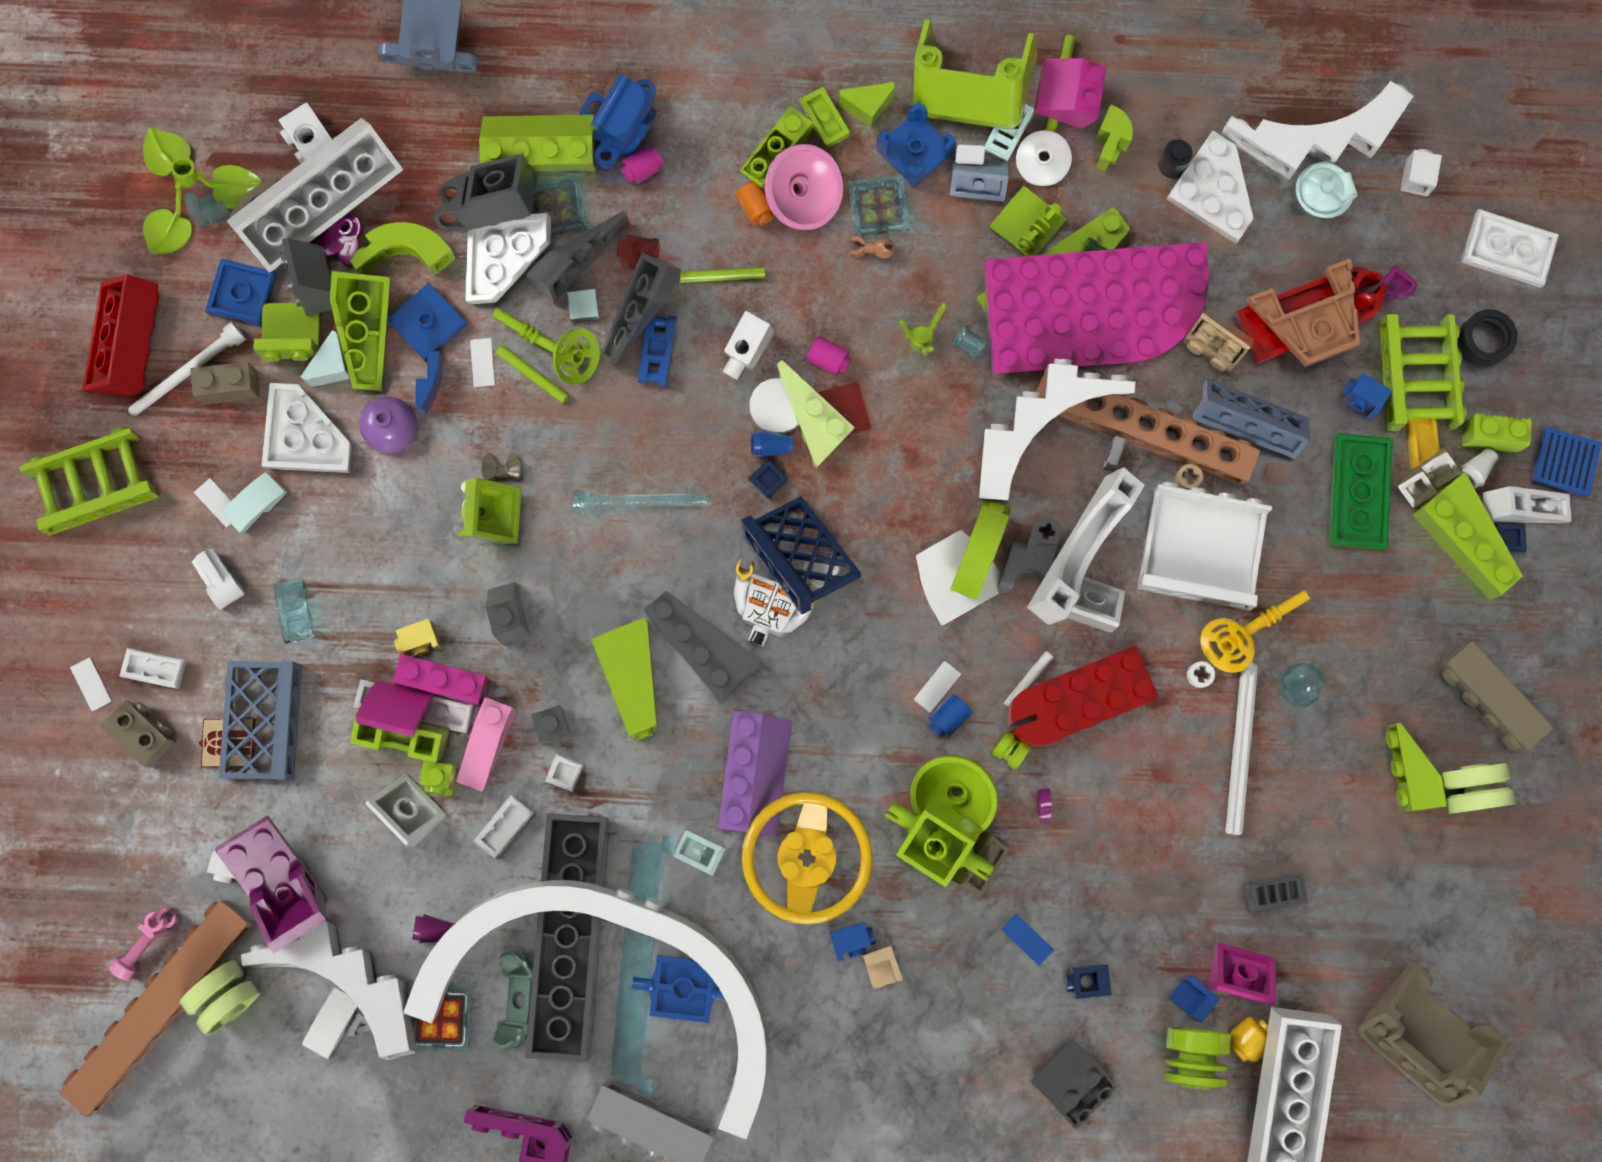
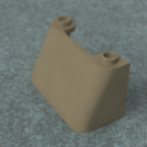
[1358,961,1509,1108]

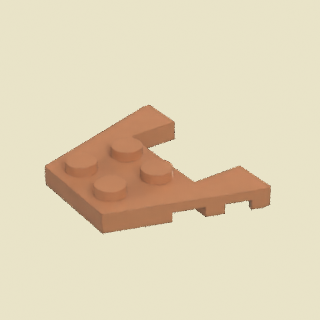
[1247,258,1360,367]

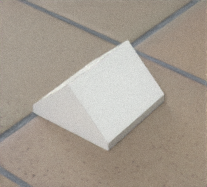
[1067,577,1125,633]
[365,773,446,847]

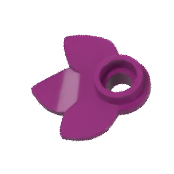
[317,214,363,267]

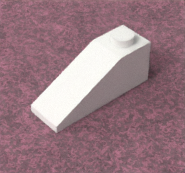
[1483,486,1572,523]

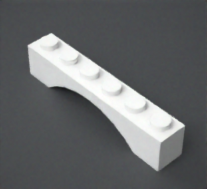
[1027,467,1145,625]

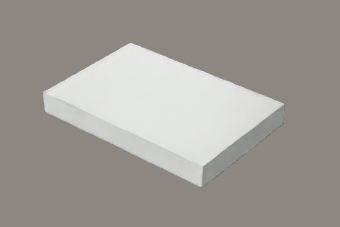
[1461,209,1559,288]

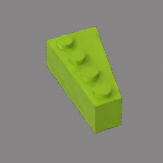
[1412,472,1523,600]

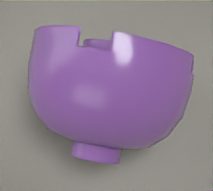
[359,396,418,455]

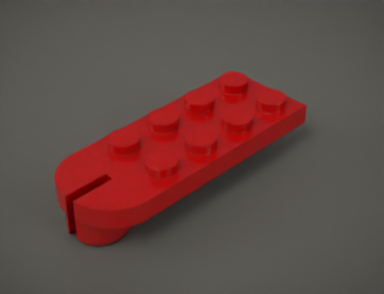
[1234,266,1387,364]
[1006,645,1160,747]

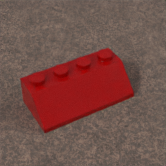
[82,274,159,396]

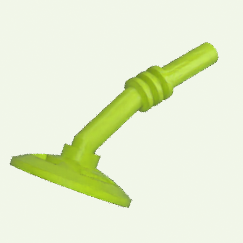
[492,307,600,385]

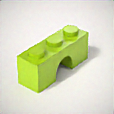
[350,714,450,763]

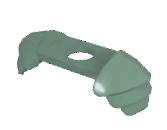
[492,951,533,1050]

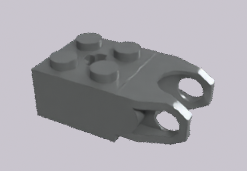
[433,153,536,231]

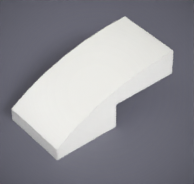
[302,987,358,1060]

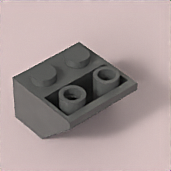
[280,238,332,316]
[1030,1039,1117,1130]

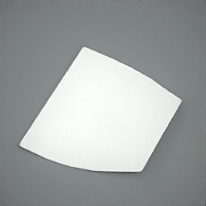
[916,530,1001,626]

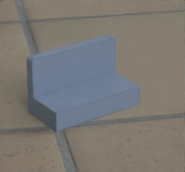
[949,157,1009,202]

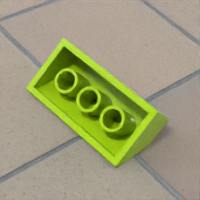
[479,114,596,172]

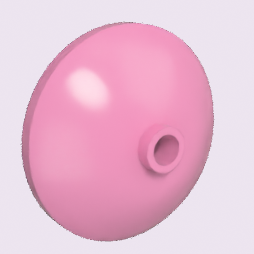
[765,144,843,230]

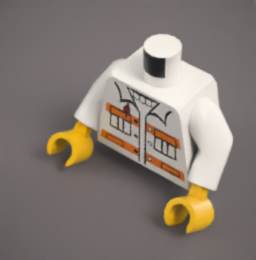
[734,558,818,647]

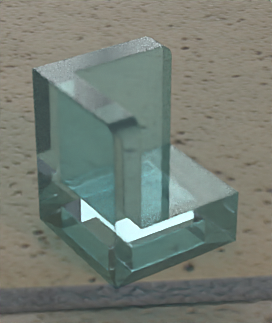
[183,191,231,229]

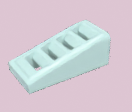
[985,104,1034,162]

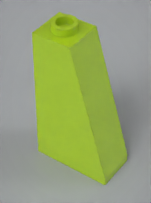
[591,617,658,741]

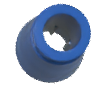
[751,429,793,458]

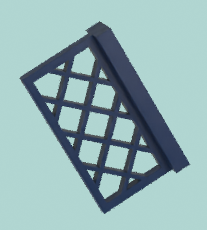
[741,496,861,615]

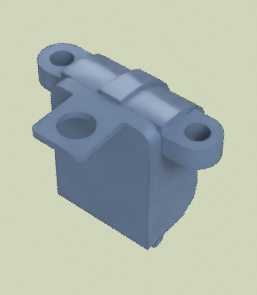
[377,0,478,73]

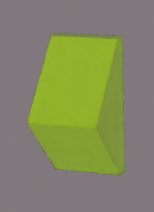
[838,82,895,128]

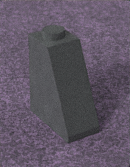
[486,582,531,645]

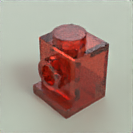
[616,234,661,270]

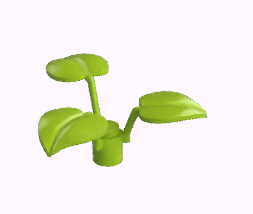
[143,126,262,254]

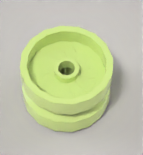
[1441,763,1516,814]
[179,960,261,1036]

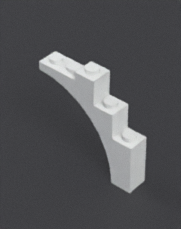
[979,359,1135,500]
[241,921,417,1060]

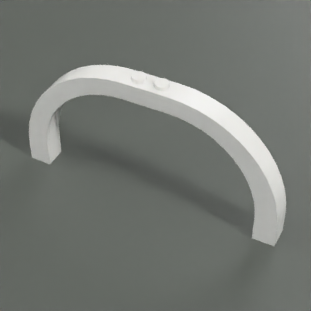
[403,880,767,1139]

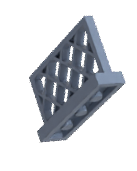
[219,661,302,781]

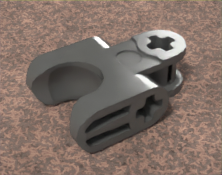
[997,517,1061,594]

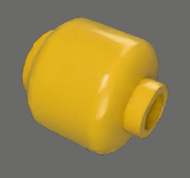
[1230,1017,1269,1062]

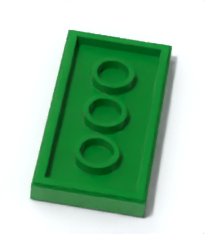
[1328,433,1393,551]

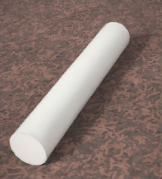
[1003,651,1054,708]

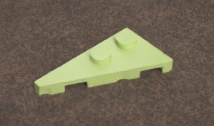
[777,360,855,469]

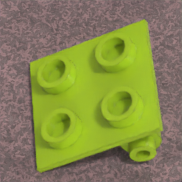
[989,185,1067,256]

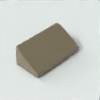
[951,831,1010,898]

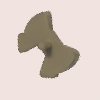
[481,453,522,481]

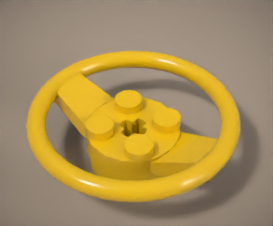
[742,792,873,924]

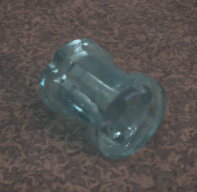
[951,324,989,361]

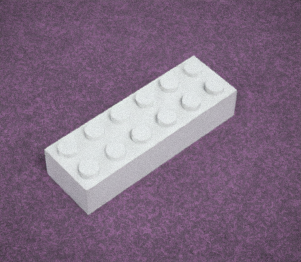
[227,118,403,273]
[1247,1007,1342,1162]

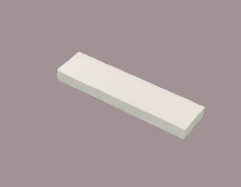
[353,679,475,734]

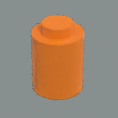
[735,181,774,226]

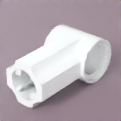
[191,548,246,610]

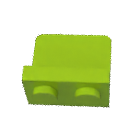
[253,303,320,362]

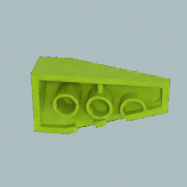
[329,271,390,391]

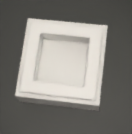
[545,754,584,792]

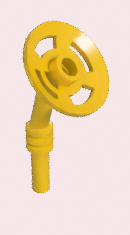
[1200,590,1310,673]

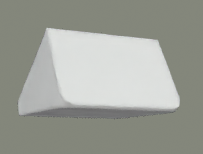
[955,144,985,165]

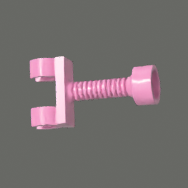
[109,907,180,981]

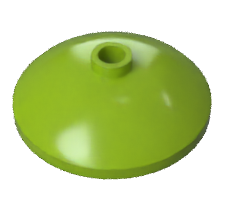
[910,755,998,833]

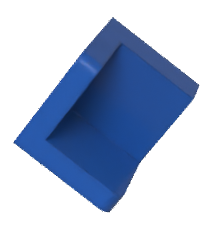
[1169,975,1220,1023]

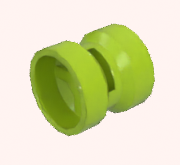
[991,730,1032,770]

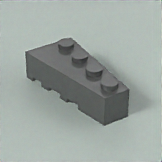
[644,591,763,703]

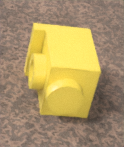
[394,618,443,658]

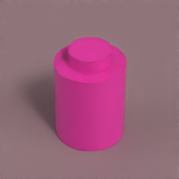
[806,335,852,376]

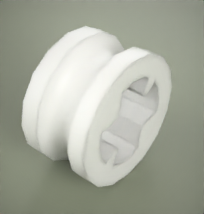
[1187,661,1215,688]

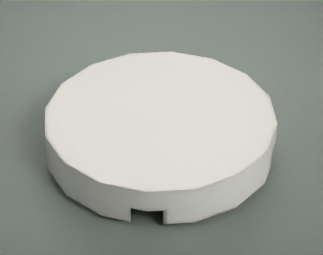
[749,378,799,434]

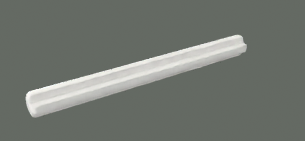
[1225,663,1258,835]

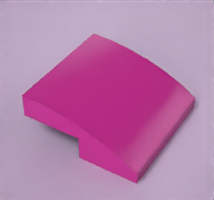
[356,680,434,737]

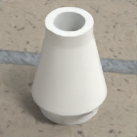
[1458,448,1498,489]

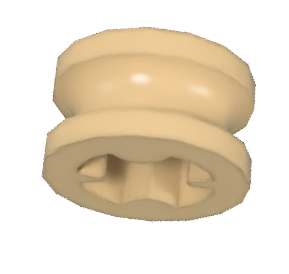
[1175,464,1203,490]

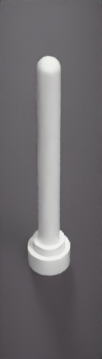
[128,321,246,416]

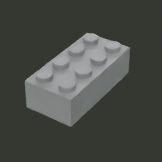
[586,1080,716,1162]

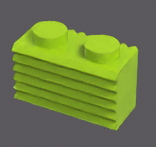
[1462,412,1532,453]

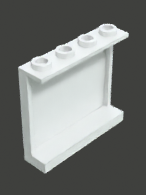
[1137,482,1272,611]

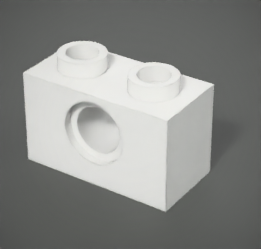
[279,102,332,164]

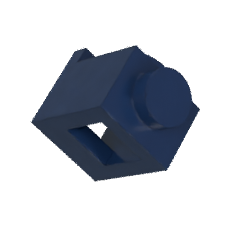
[1065,964,1112,999]

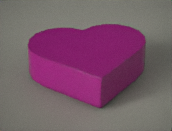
[1378,265,1417,300]
[1036,788,1051,823]

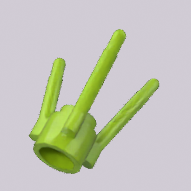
[899,302,947,356]

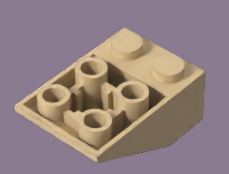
[1183,307,1254,374]

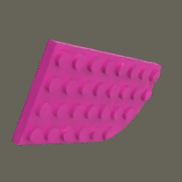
[983,242,1209,374]

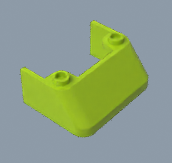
[913,19,1038,129]

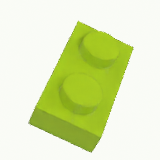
[799,87,850,149]

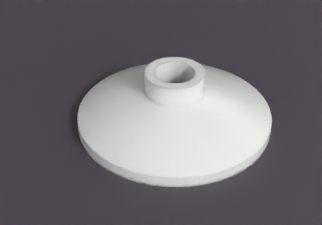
[1016,130,1072,187]

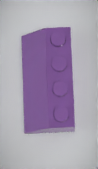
[718,711,792,837]

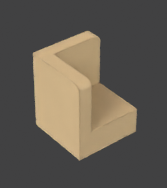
[862,945,903,989]

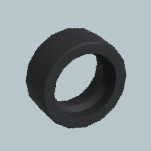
[1458,309,1517,366]

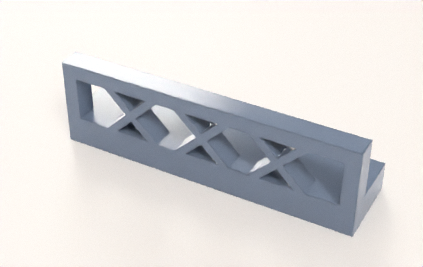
[1193,378,1310,459]

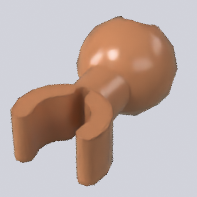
[850,236,895,259]

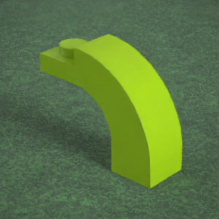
[350,222,456,276]
[950,498,1011,600]

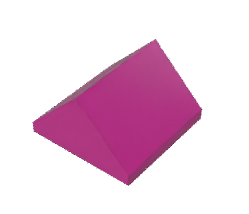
[1207,943,1276,1005]

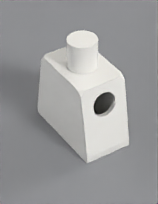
[722,310,775,380]

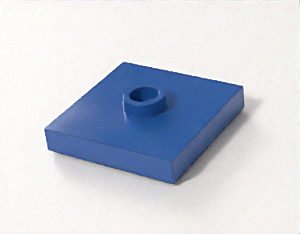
[387,283,468,362]

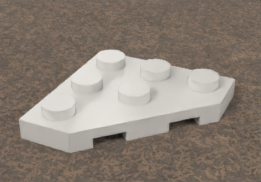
[1166,131,1254,244]
[466,213,551,304]
[262,383,352,473]

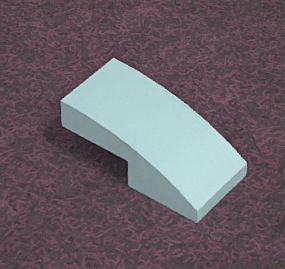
[221,472,287,533]

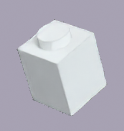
[1400,149,1442,196]

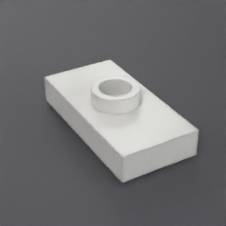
[120,648,186,689]
[473,795,535,860]

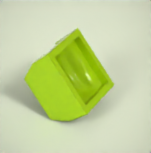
[458,478,522,544]

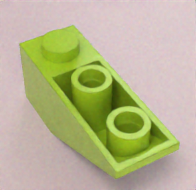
[739,106,813,188]
[1386,723,1447,812]

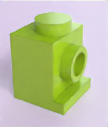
[419,761,458,796]

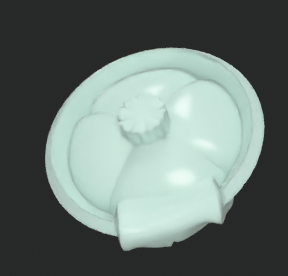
[1296,162,1358,218]

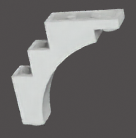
[1220,81,1414,180]

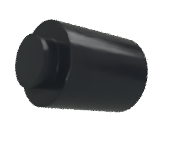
[1158,139,1193,178]

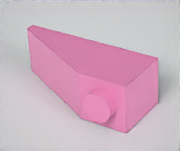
[456,697,517,792]

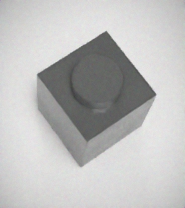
[531,705,572,745]

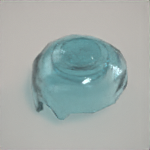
[1277,663,1325,708]

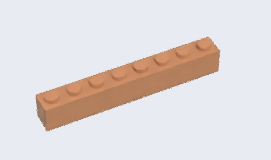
[59,900,255,1117]

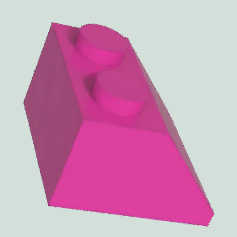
[1034,58,1107,129]

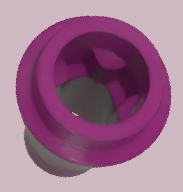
[412,914,454,944]

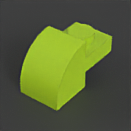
[1095,104,1133,172]

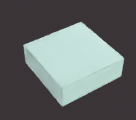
[567,289,599,322]

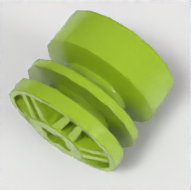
[1164,1027,1231,1090]

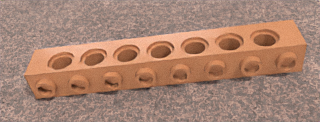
[1036,367,1261,487]

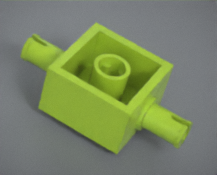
[885,797,995,887]

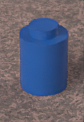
[928,693,973,738]

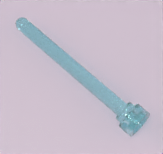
[573,490,711,513]

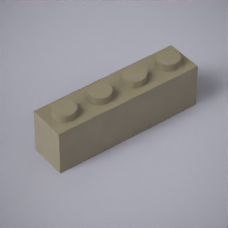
[1438,640,1553,753]

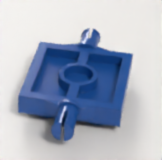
[632,955,725,1023]

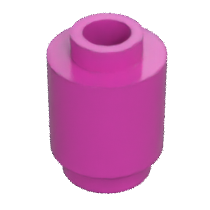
[621,145,664,185]

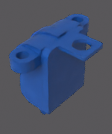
[580,74,657,169]

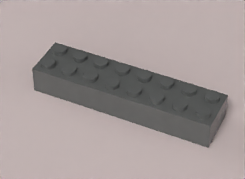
[525,813,609,1062]

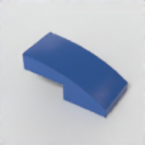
[415,351,444,414]

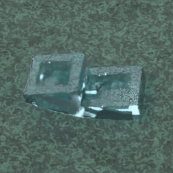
[274,578,314,644]

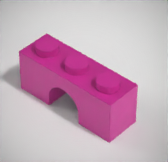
[393,654,491,707]

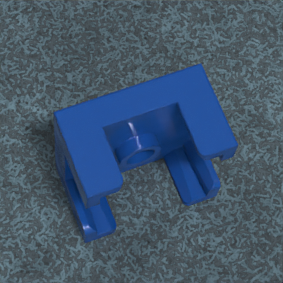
[876,101,957,188]

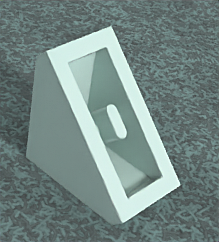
[301,330,349,387]
[673,830,727,877]

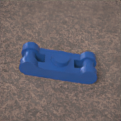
[638,313,677,387]

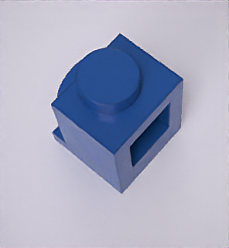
[1342,373,1392,421]
[830,922,876,962]

